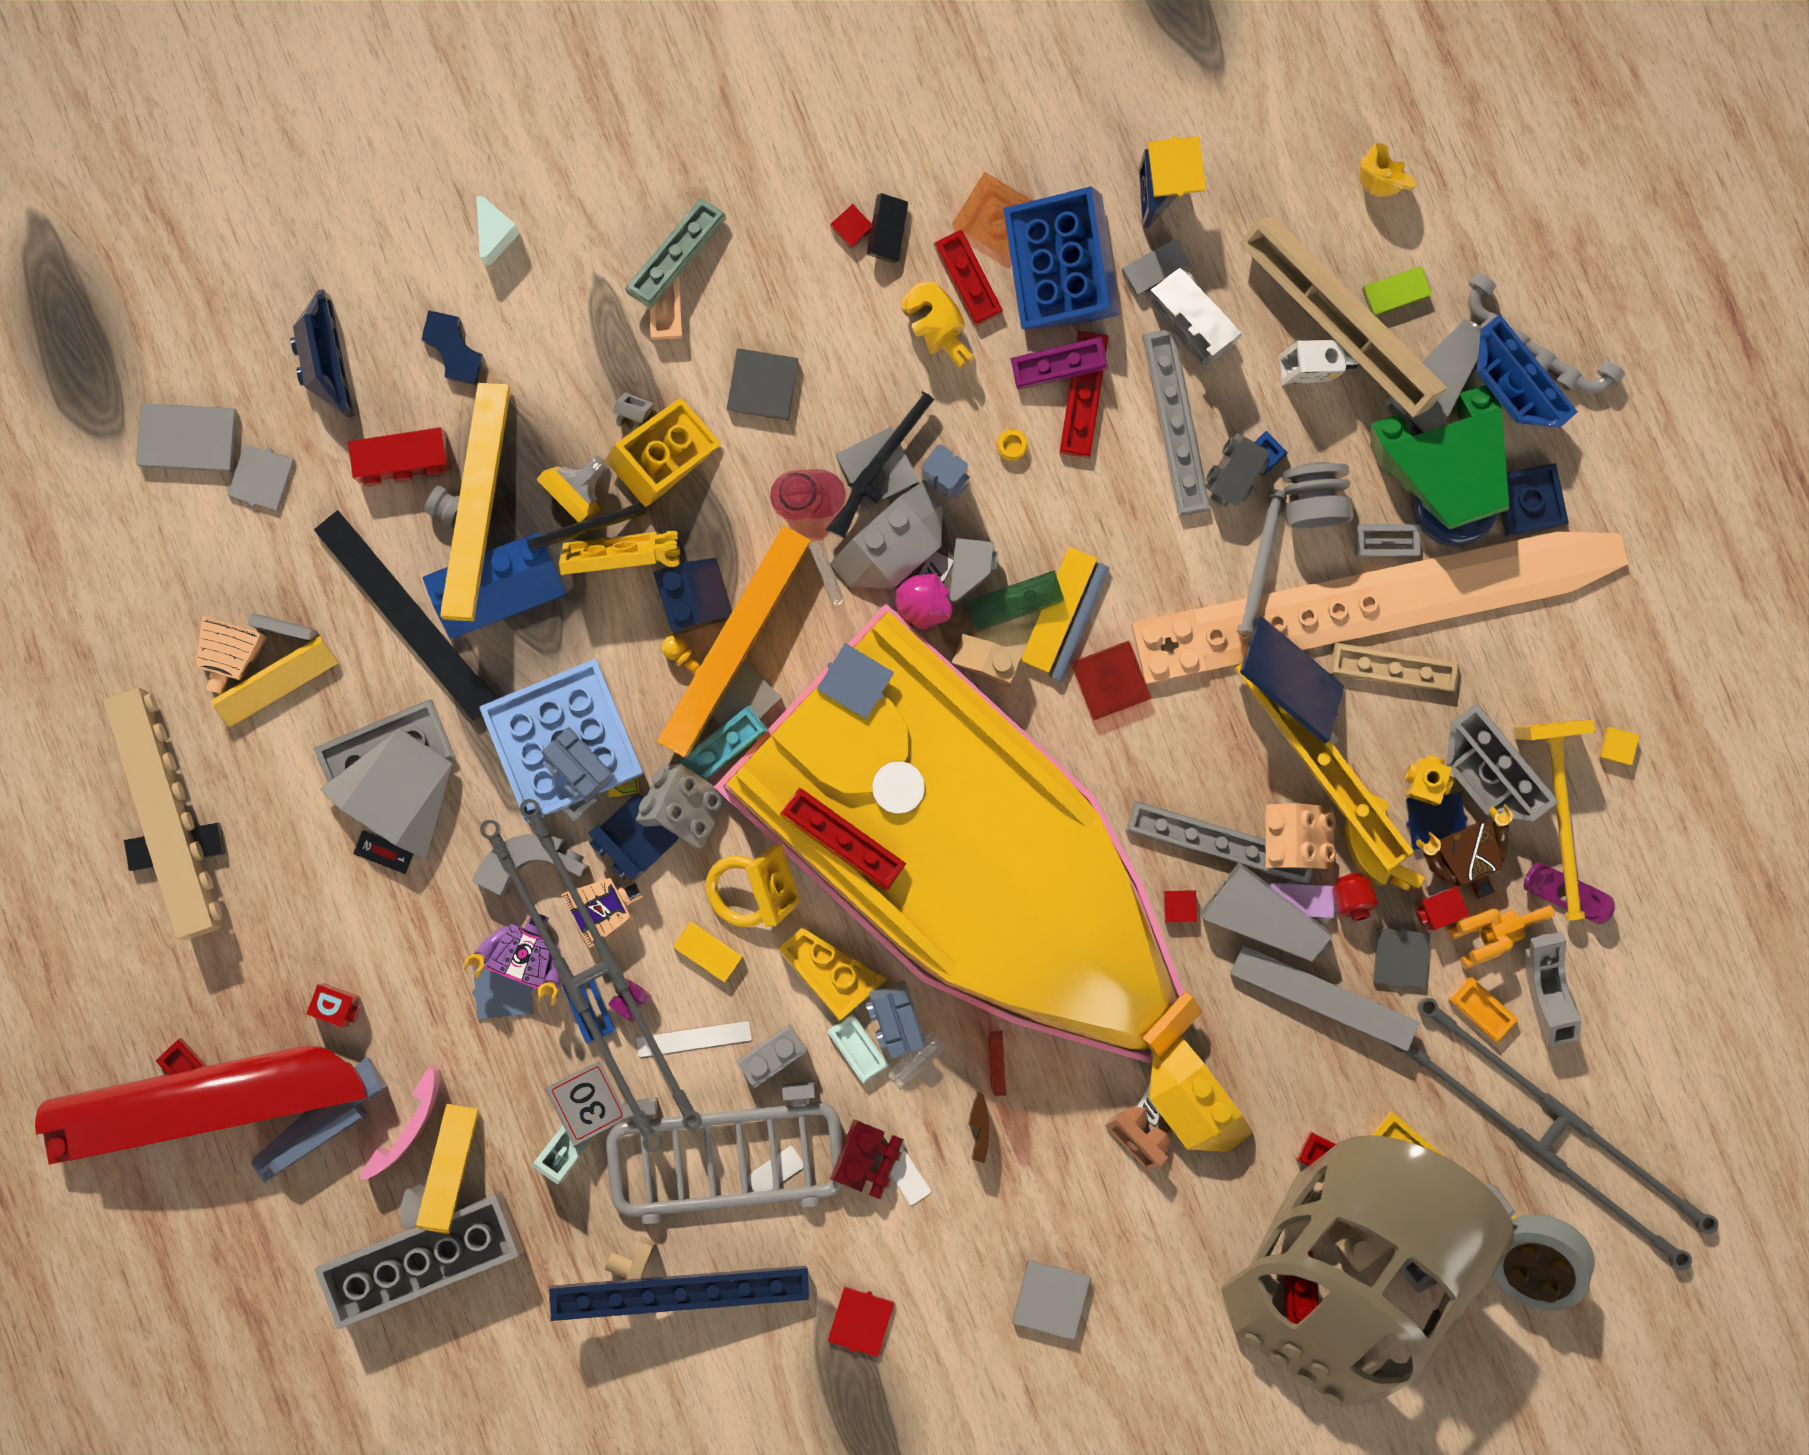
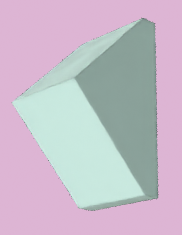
[476,196,520,266]
[532,1125,591,1185]

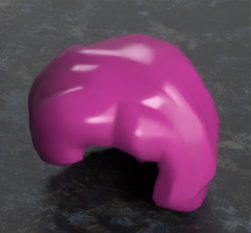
[895,573,952,630]

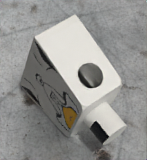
[1278,340,1358,386]

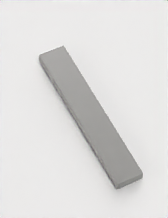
[1142,328,1210,517]
[1126,801,1313,885]
[1230,945,1420,1051]

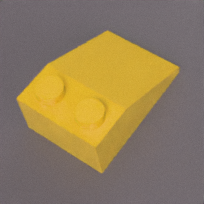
[604,397,722,507]

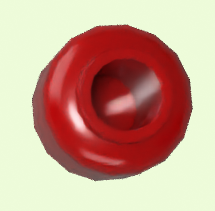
[1332,873,1378,922]

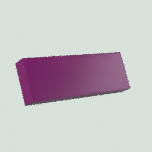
[1011,337,1109,390]

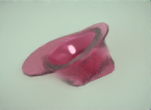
[770,469,845,520]

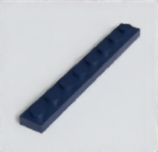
[549,1265,809,1321]

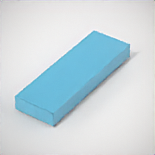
[675,706,769,780]

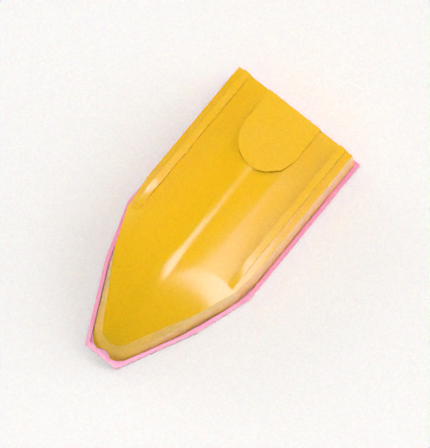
[714,604,1184,1063]

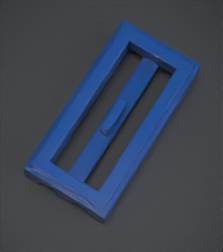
[562,980,616,1043]

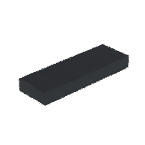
[124,823,225,871]

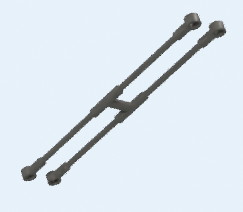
[480,799,703,1152]
[1391,998,1719,1270]

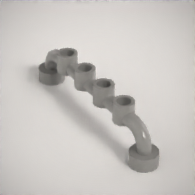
[1468,272,1625,393]

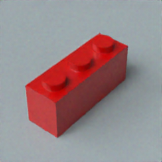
[348,427,452,487]

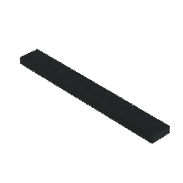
[314,510,497,721]

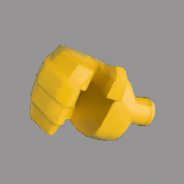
[901,282,974,369]

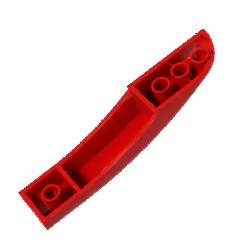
[35,1046,368,1165]

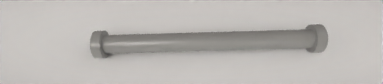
[1236,489,1287,637]

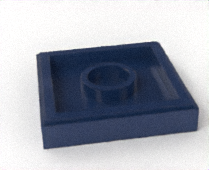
[1500,463,1569,537]

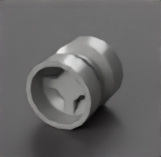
[424,485,460,527]

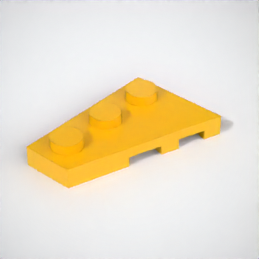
[777,928,888,1021]

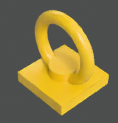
[705,844,801,927]

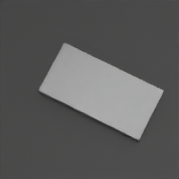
[314,699,456,783]

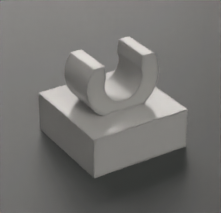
[613,392,654,432]

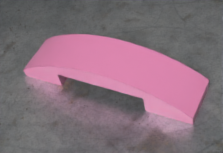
[359,1066,440,1180]

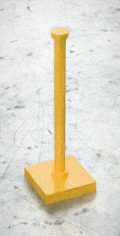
[1514,720,1595,920]

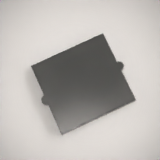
[1373,927,1431,989]

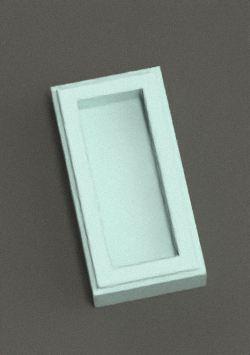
[827,1013,889,1083]

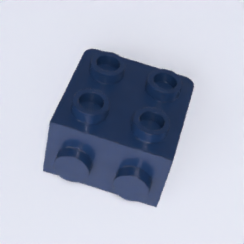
[588,794,679,880]

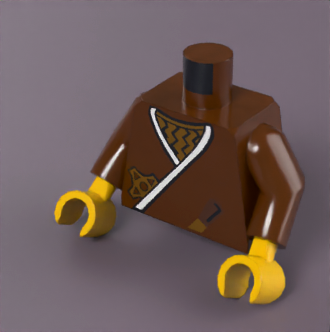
[1416,804,1513,899]

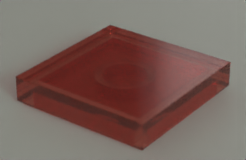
[1070,641,1152,722]
[988,1028,1006,1096]

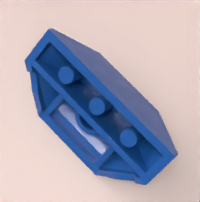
[1477,314,1578,428]

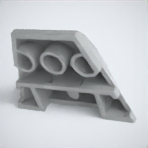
[320,728,453,859]

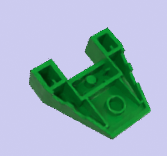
[1370,385,1509,529]

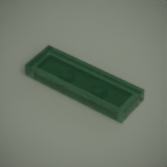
[966,570,1065,632]

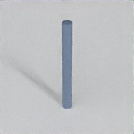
[1051,563,1110,682]

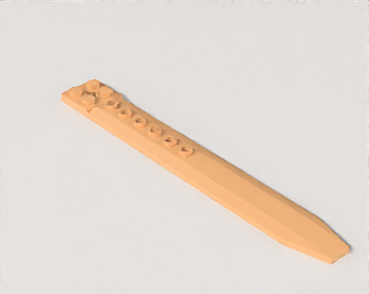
[1131,532,1629,684]

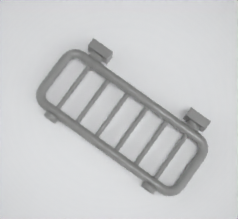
[606,1081,843,1224]

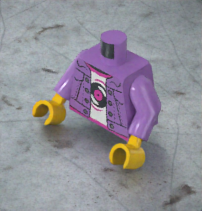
[463,914,561,1005]

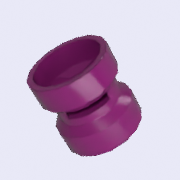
[608,978,652,1022]

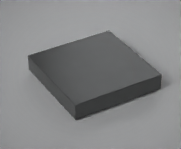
[727,348,799,421]

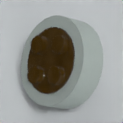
[1493,1214,1595,1311]

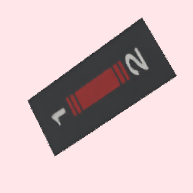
[353,831,414,874]

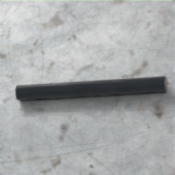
[527,503,646,551]

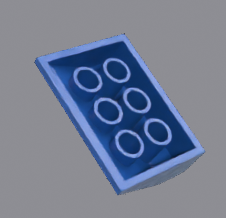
[1003,186,1120,330]

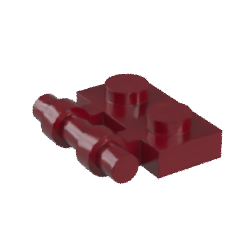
[830,1119,904,1200]

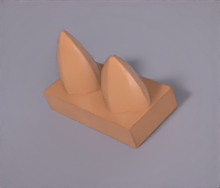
[1105,1107,1172,1172]

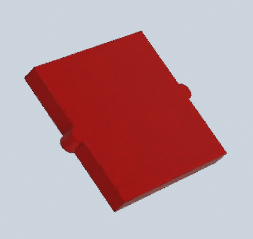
[828,1286,894,1357]

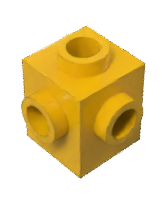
[1404,755,1454,806]

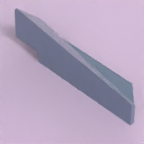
[252,1058,388,1183]

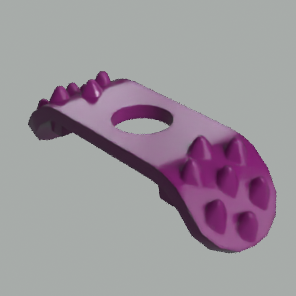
[1523,862,1615,924]

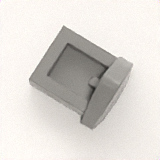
[401,1183,425,1230]

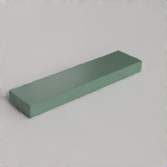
[625,198,726,309]

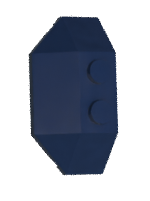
[290,289,354,417]

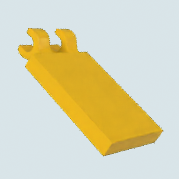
[559,530,680,575]

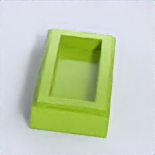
[1362,266,1432,316]

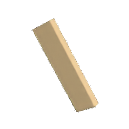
[1329,643,1459,694]

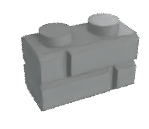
[736,1024,808,1088]

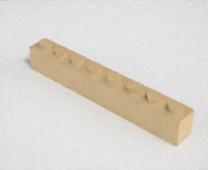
[1239,216,1448,417]
[102,687,222,941]

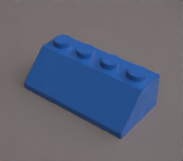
[422,531,568,639]

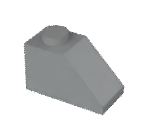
[949,538,999,605]

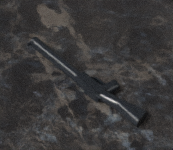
[825,391,934,538]

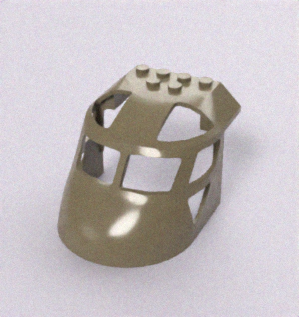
[1221,1135,1514,1407]

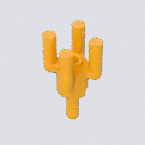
[1447,905,1555,969]

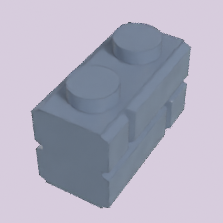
[922,444,970,500]
[541,727,615,802]
[866,980,926,1058]

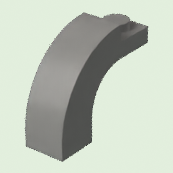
[472,834,589,895]
[1525,932,1581,1047]

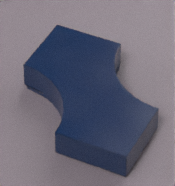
[421,310,483,385]

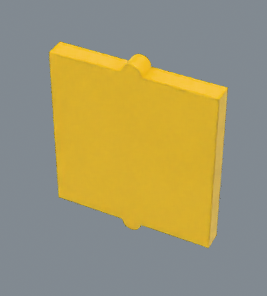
[1147,136,1206,197]

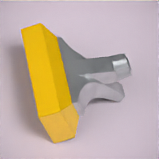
[536,456,609,523]

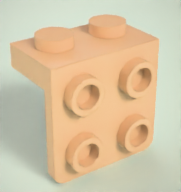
[1266,803,1336,869]

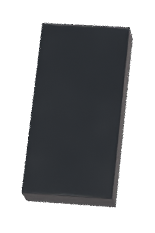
[867,193,908,263]

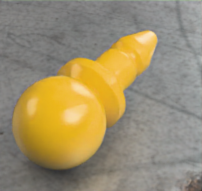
[661,635,700,676]

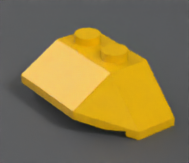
[1149,1036,1253,1152]

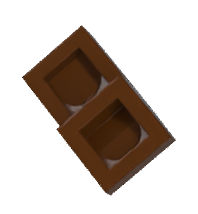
[968,1092,989,1163]

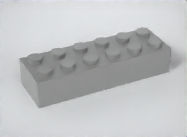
[315,1191,524,1330]

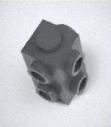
[1206,433,1270,507]

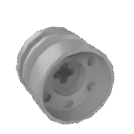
[1282,462,1354,528]

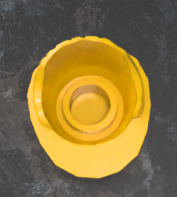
[1359,142,1417,197]

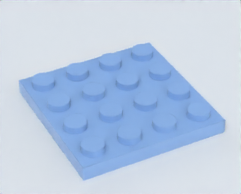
[479,658,644,824]

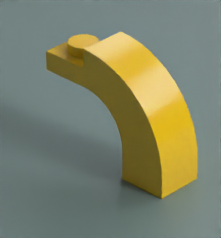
[1344,792,1425,892]

